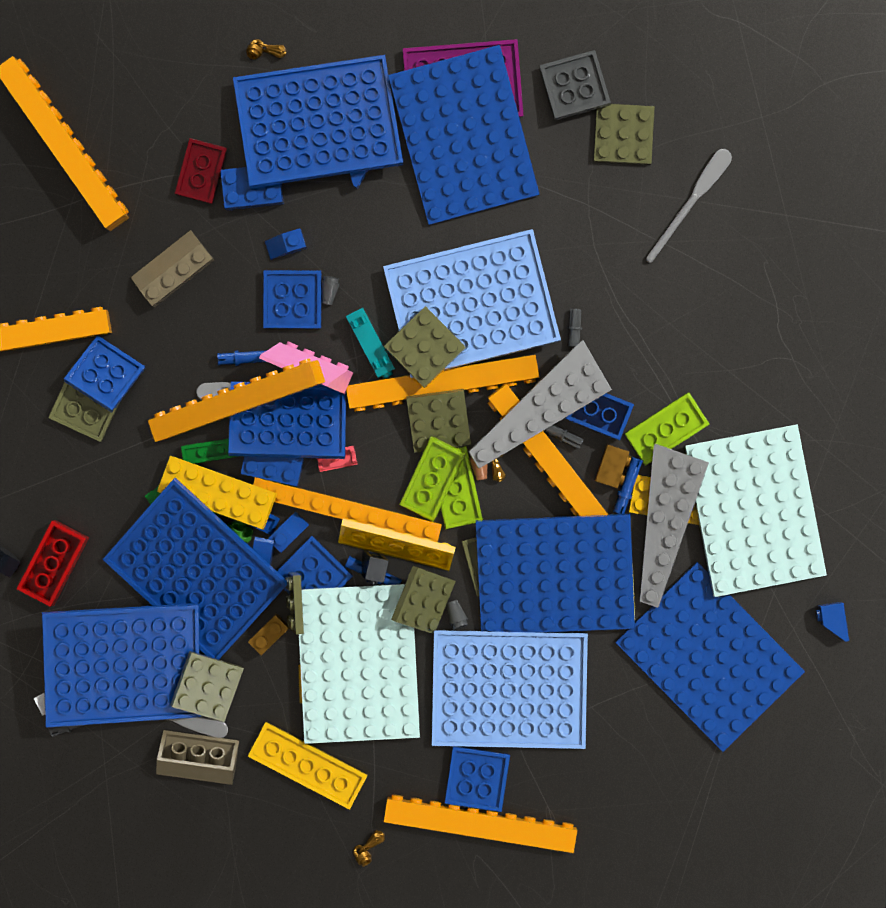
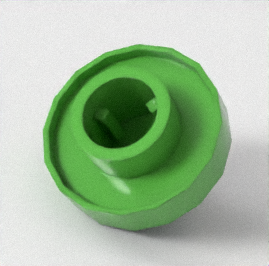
[227,521,253,543]

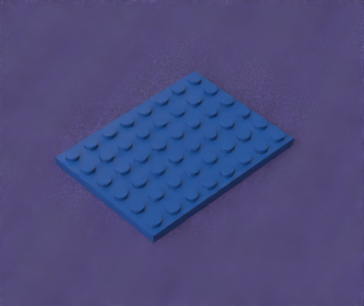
[388,45,540,225]
[233,55,403,188]
[103,478,287,660]
[476,514,635,633]
[615,562,805,752]
[42,603,201,727]

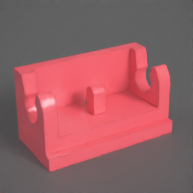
[316,446,358,472]

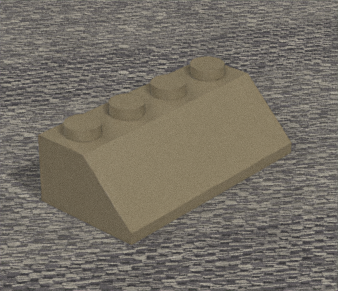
[131,230,214,307]
[156,730,239,785]

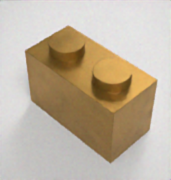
[595,445,631,488]
[248,614,289,655]

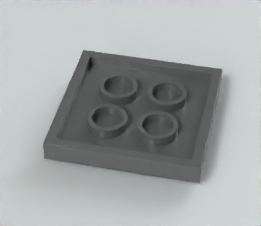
[540,50,611,121]

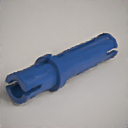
[217,350,267,366]
[613,457,643,514]
[344,556,402,585]

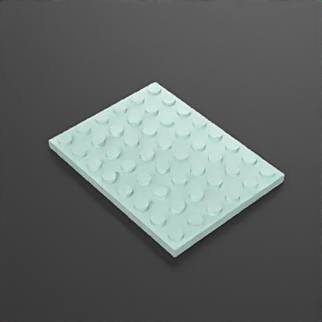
[684,424,827,597]
[299,584,420,744]

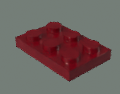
[175,138,227,204]

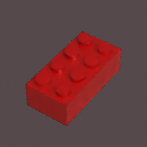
[17,520,89,607]

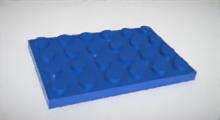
[228,381,346,459]

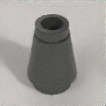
[321,276,340,305]
[447,600,468,630]

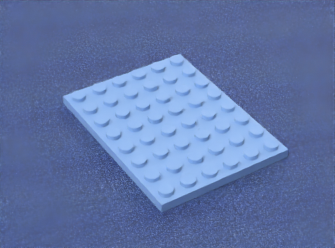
[383,229,561,378]
[432,630,588,749]

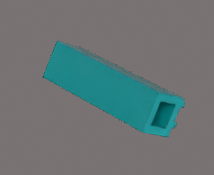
[346,308,395,380]

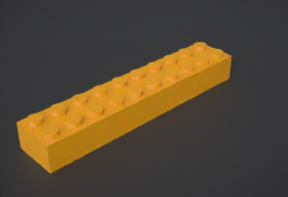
[0,56,129,231]

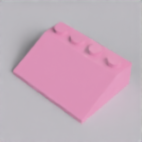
[259,341,353,394]

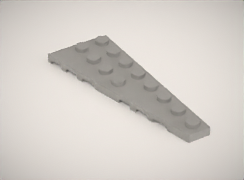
[469,340,612,468]
[640,444,709,608]

